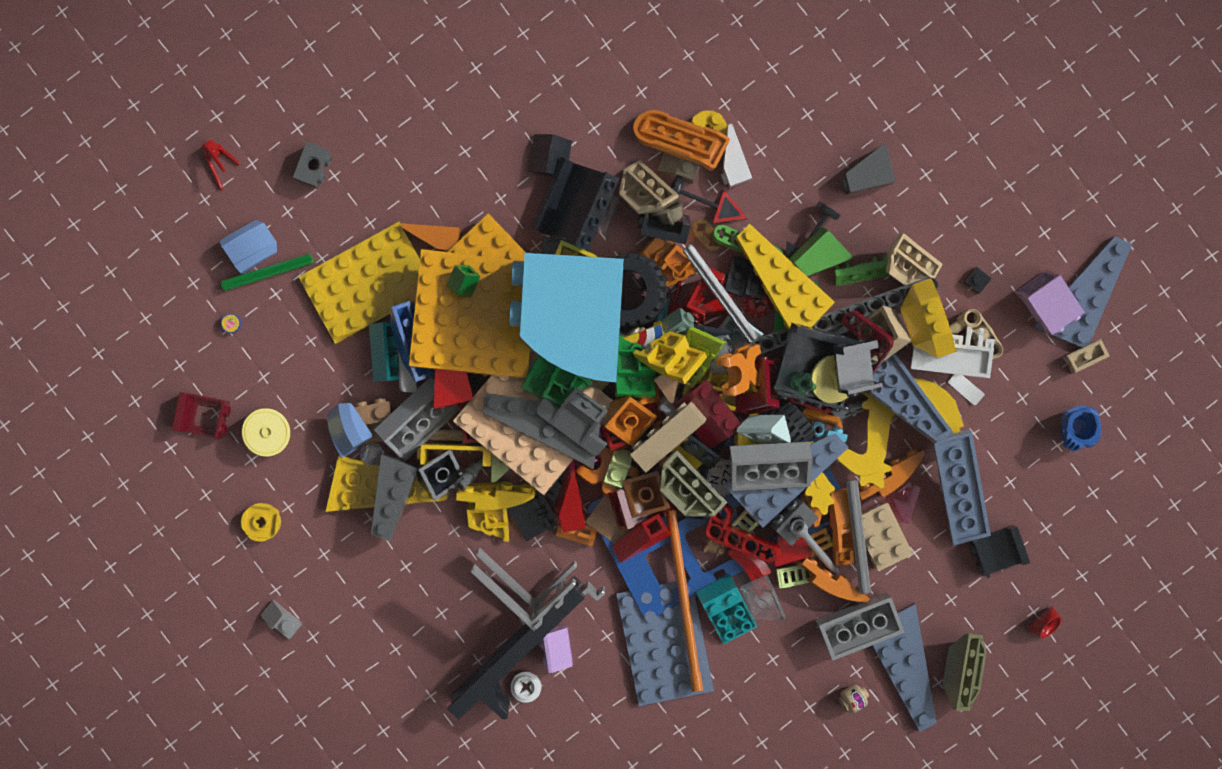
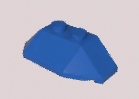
[390,301,435,382]

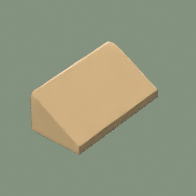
[1066,339,1109,374]

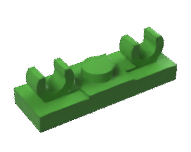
[834,255,891,287]

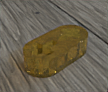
[692,219,721,252]

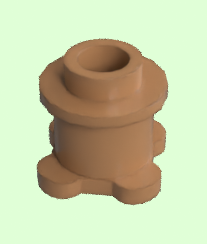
[702,538,726,558]

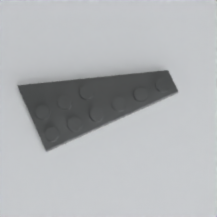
[483,393,601,469]

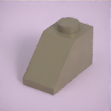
[657,152,699,183]

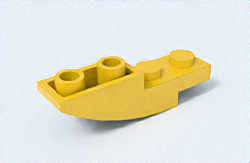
[456,482,536,510]

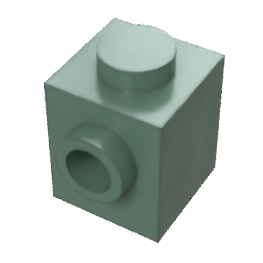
[662,308,694,336]

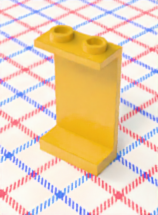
[417,443,492,466]

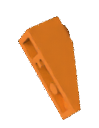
[401,223,461,252]

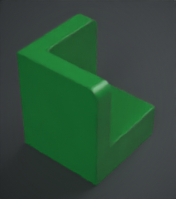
[447,265,480,296]

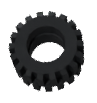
[766,399,816,443]

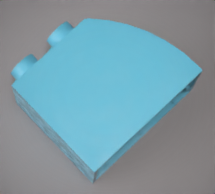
[509,253,624,382]

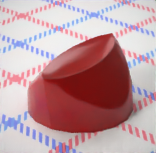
[1028,606,1062,639]

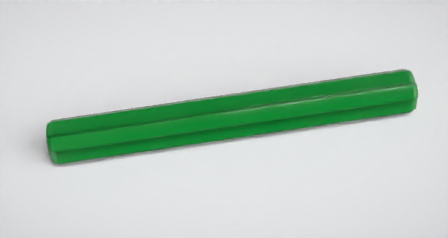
[221,254,314,291]

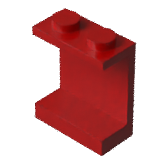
[686,267,725,325]

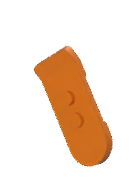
[633,110,730,171]

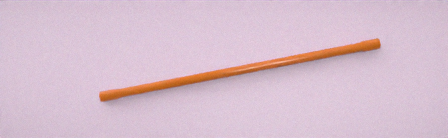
[649,389,703,692]

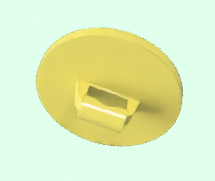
[810,355,848,403]
[241,408,290,457]

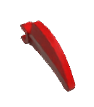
[727,548,771,596]

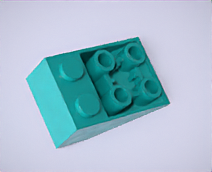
[696,574,757,644]

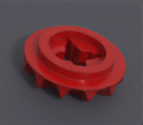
[742,292,773,318]

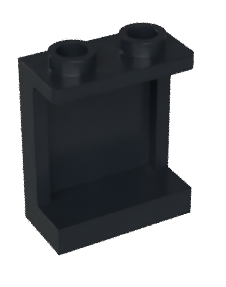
[638,213,691,245]

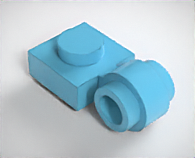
[811,422,848,442]

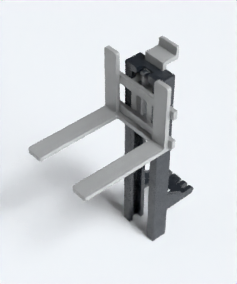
[447,548,605,720]

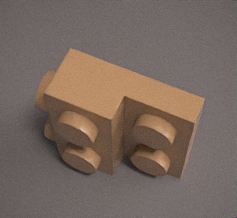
[354,398,393,445]

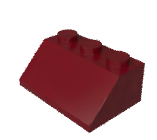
[672,380,741,449]

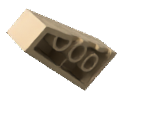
[630,402,706,472]

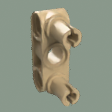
[950,309,1003,360]

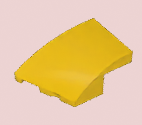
[633,331,707,384]
[467,481,509,542]

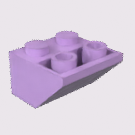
[540,625,573,673]

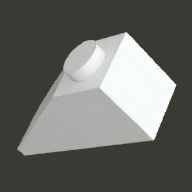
[721,124,752,188]

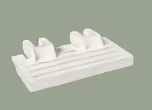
[911,327,995,378]

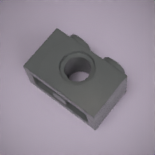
[293,141,332,188]
[770,498,819,546]

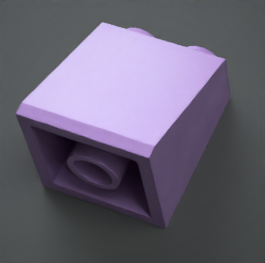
[1016,269,1085,335]

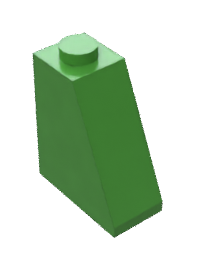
[789,226,852,276]

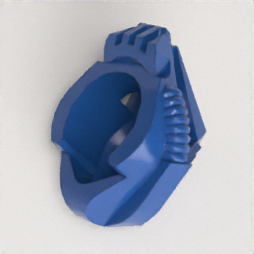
[1060,405,1101,452]

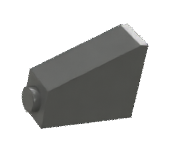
[841,144,895,195]

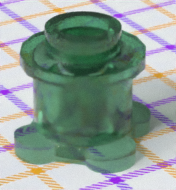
[791,373,816,396]

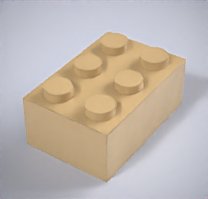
[861,501,913,571]

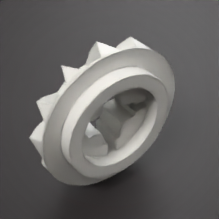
[511,672,541,703]

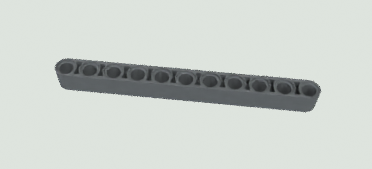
[742,277,939,361]

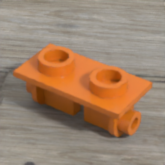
[556,524,597,546]

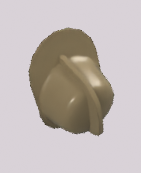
[652,199,683,226]

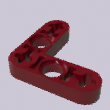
[843,310,894,375]

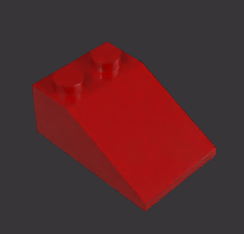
[555,461,586,533]

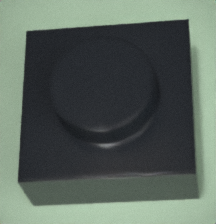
[963,267,992,294]

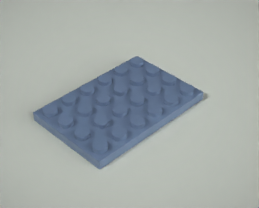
[616,578,714,706]

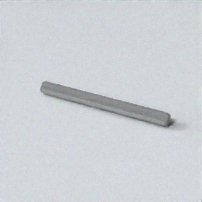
[683,245,758,343]
[846,480,871,594]

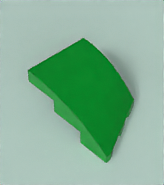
[615,335,657,398]
[520,355,593,406]

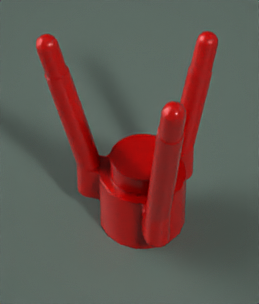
[201,140,240,190]
[669,281,704,314]

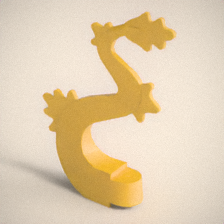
[805,378,964,515]

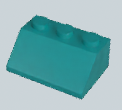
[369,322,399,382]

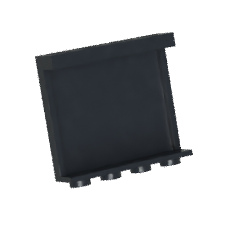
[531,157,619,251]
[771,323,859,412]

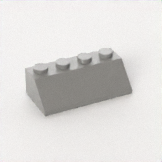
[374,377,460,461]
[730,442,812,491]
[815,592,905,661]

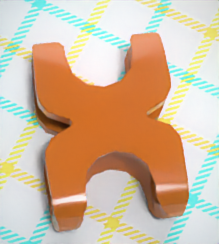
[716,344,761,396]
[575,447,641,499]

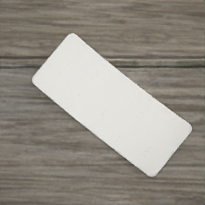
[948,374,985,405]

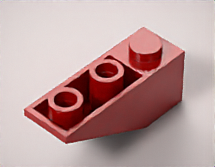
[612,514,671,563]

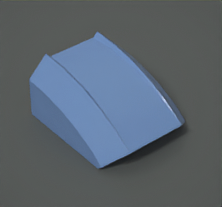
[219,220,277,274]
[327,403,373,458]

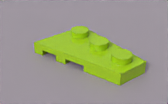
[685,327,726,388]

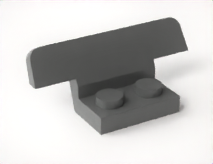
[537,387,608,455]

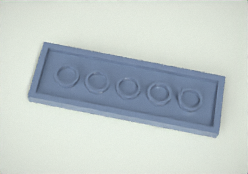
[932,429,991,545]

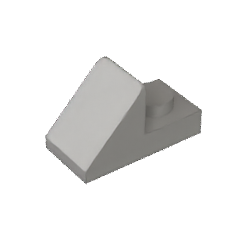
[261,600,303,640]

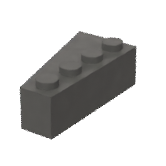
[371,454,419,541]

